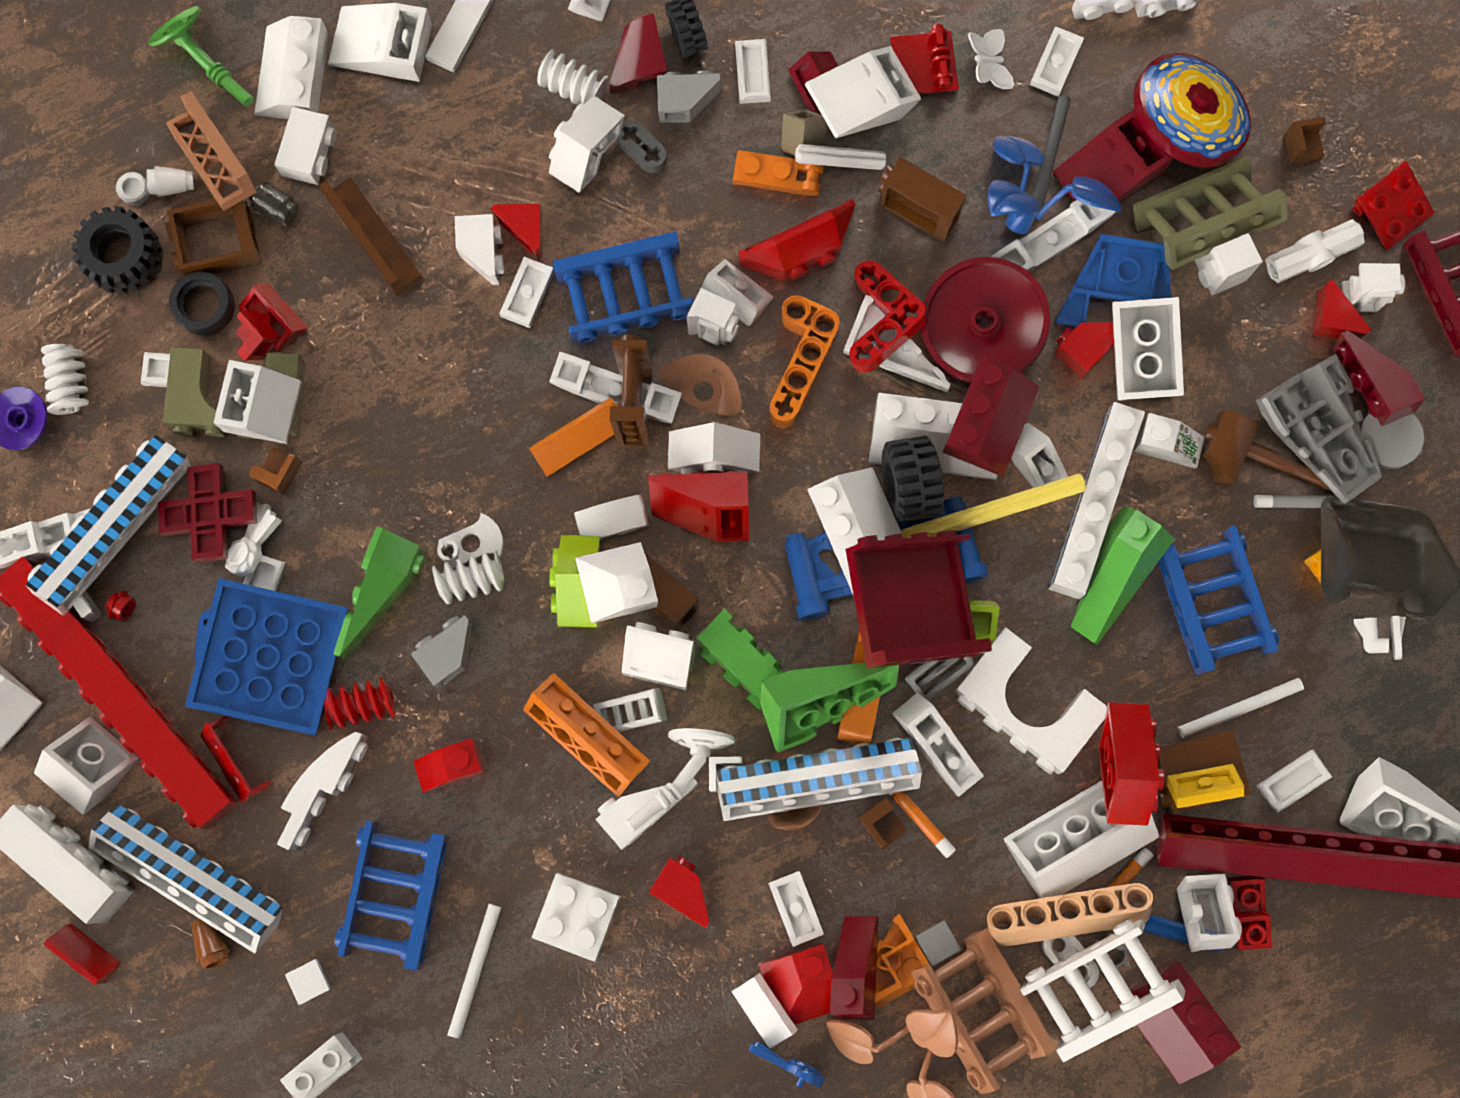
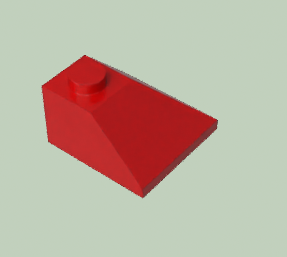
[759,943,833,1025]

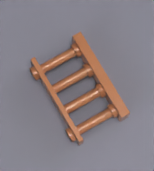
[911,928,1057,1094]

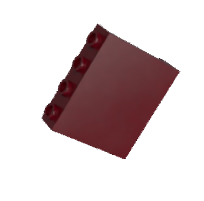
[845,530,992,669]

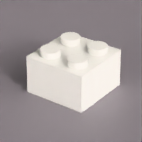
[532,873,622,962]

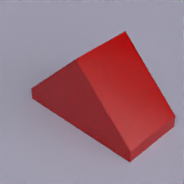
[490,203,543,261]
[1312,279,1372,339]

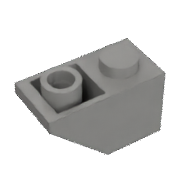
[657,70,721,123]
[411,615,473,689]

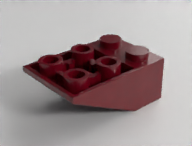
[1052,109,1173,202]

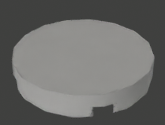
[1360,413,1424,470]

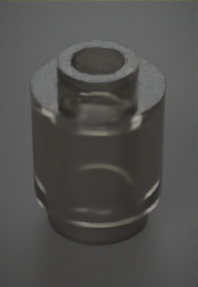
[249,182,299,226]

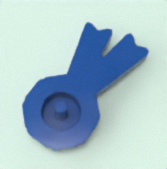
[748,1041,824,1088]

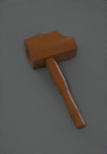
[1202,409,1331,491]

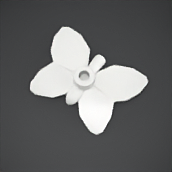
[968,29,1014,90]

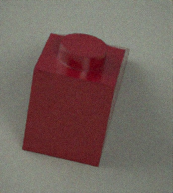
[830,916,879,1020]

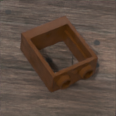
[878,157,967,242]
[165,197,262,275]
[644,552,700,632]

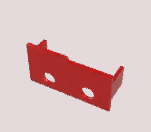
[200,716,270,805]

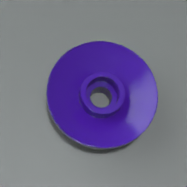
[0,386,47,450]

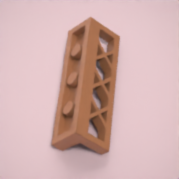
[166,91,257,211]

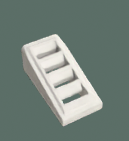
[593,689,668,732]

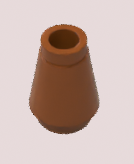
[191,919,230,970]

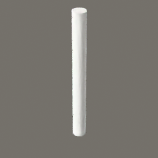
[1178,678,1304,739]
[447,904,501,1039]

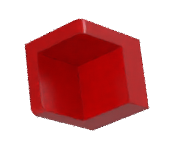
[236,310,281,361]

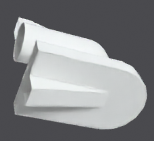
[1353,616,1406,660]

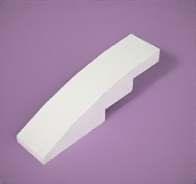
[0,508,91,569]

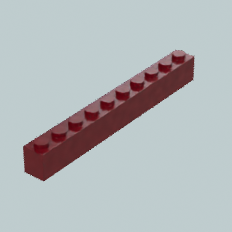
[1155,814,1460,898]

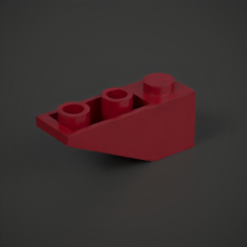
[1333,330,1426,426]

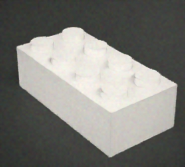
[0,804,134,924]

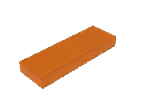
[529,397,617,477]

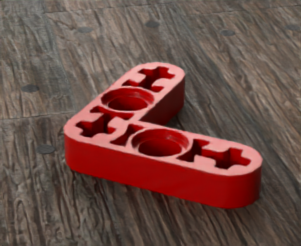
[849,260,927,373]

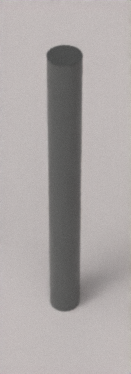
[1033,95,1071,209]

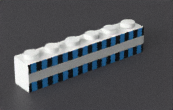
[1048,402,1145,600]
[25,435,191,616]
[716,738,922,821]
[88,803,284,953]

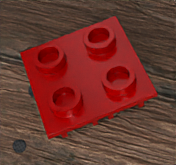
[890,24,959,94]
[1352,161,1435,250]

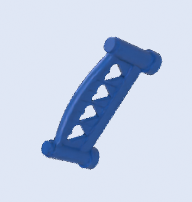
[784,496,989,621]

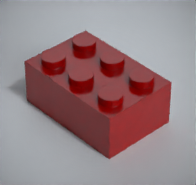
[1098,702,1164,826]

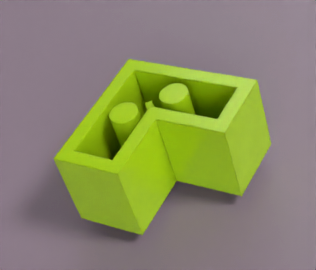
[550,535,601,627]

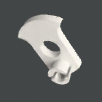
[437,513,504,570]

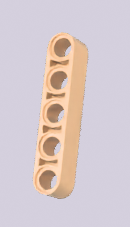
[987,883,1153,947]

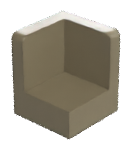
[781,109,827,156]

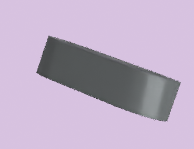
[617,120,667,173]

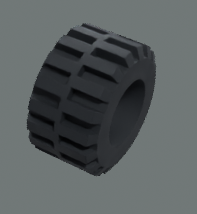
[72,206,163,294]
[882,435,944,523]

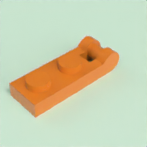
[732,150,824,196]

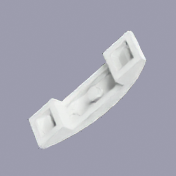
[991,200,1115,272]
[549,352,682,424]

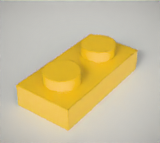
[1167,764,1244,808]

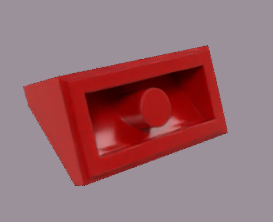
[238,283,307,352]
[43,924,120,985]

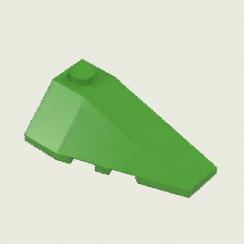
[1070,506,1175,645]
[333,526,426,660]

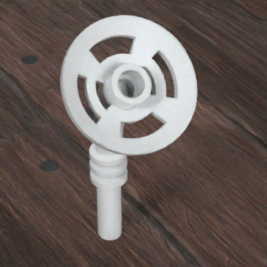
[626,728,735,831]

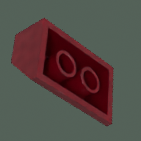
[942,354,1040,477]
[1117,960,1242,1084]

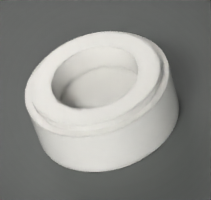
[116,172,149,205]

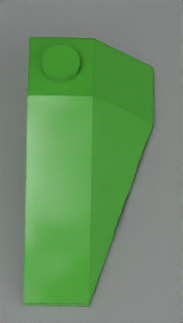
[760,663,899,752]

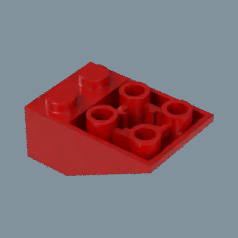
[648,471,749,542]

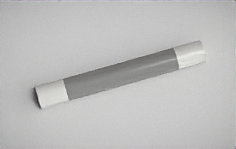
[1254,495,1354,509]

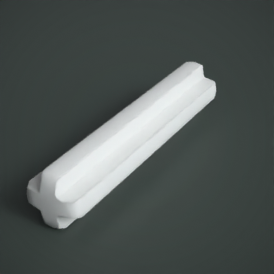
[795,144,886,170]

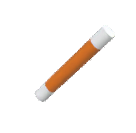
[889,791,956,858]
[1095,847,1154,913]

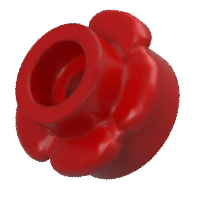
[105,590,136,622]

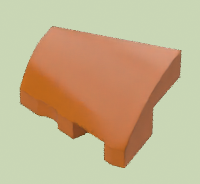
[875,914,934,1009]

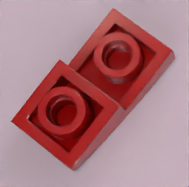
[1228,876,1272,951]

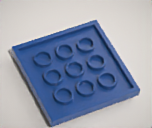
[185,578,349,736]

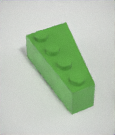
[696,609,784,711]

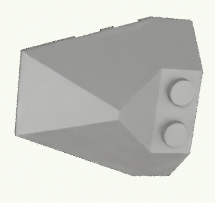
[1255,354,1382,503]

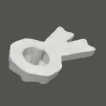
[225,502,282,577]

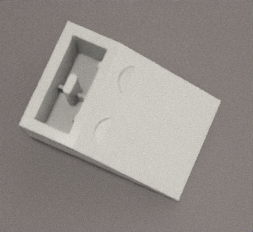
[328,3,433,82]
[805,46,921,138]
[622,622,696,691]

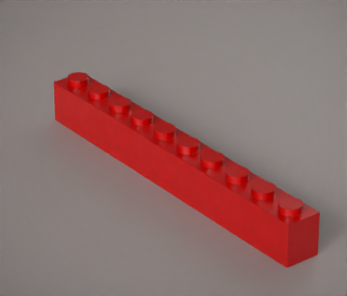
[0,556,239,829]

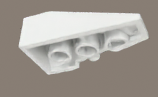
[1340,757,1460,845]

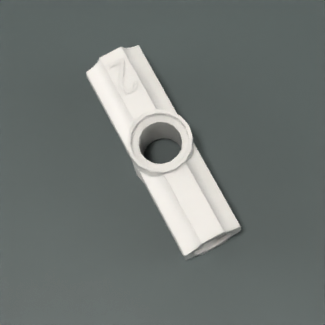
[1265,219,1365,284]

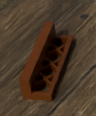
[319,177,423,296]

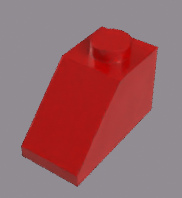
[1054,322,1114,379]
[413,738,486,793]
[648,856,710,928]

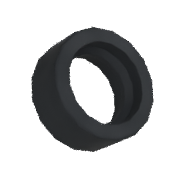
[169,271,235,336]

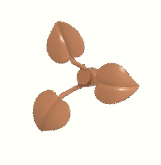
[826,1006,958,1098]

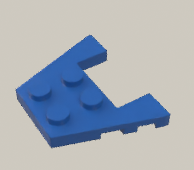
[1054,234,1172,328]

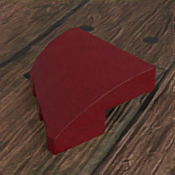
[609,13,667,93]

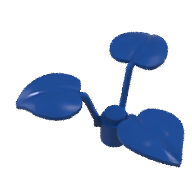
[987,136,1122,234]

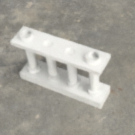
[1020,919,1186,1062]

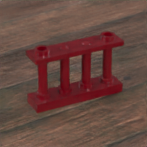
[1403,230,1460,358]

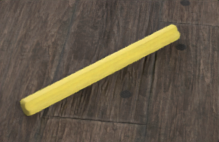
[901,474,1086,539]

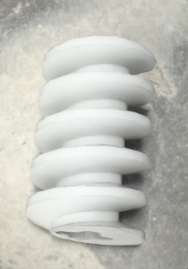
[537,49,609,105]
[41,344,89,415]
[432,550,504,605]

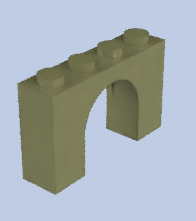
[163,347,306,439]

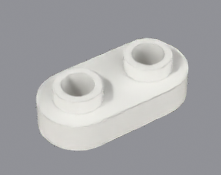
[1042,936,1099,988]

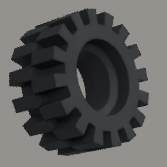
[665,0,708,58]

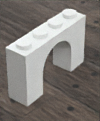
[954,627,1107,774]

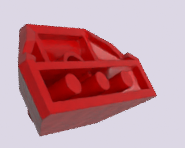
[738,199,856,281]

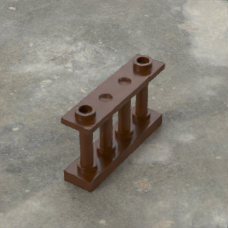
[610,335,653,447]

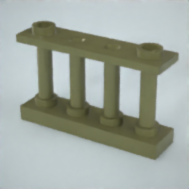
[1133,156,1288,270]

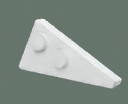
[843,295,951,393]

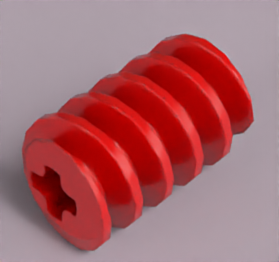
[324,677,397,730]

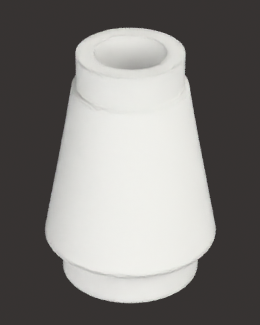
[147,166,195,198]

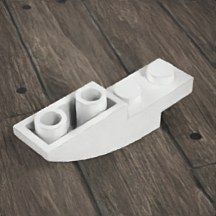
[1072,0,1199,20]
[277,732,368,850]

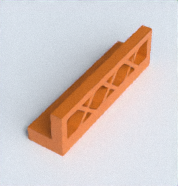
[523,673,651,798]

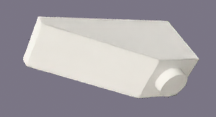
[892,693,984,797]
[596,778,698,850]

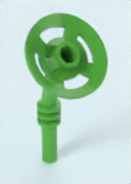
[148,6,254,107]

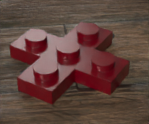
[158,463,258,563]

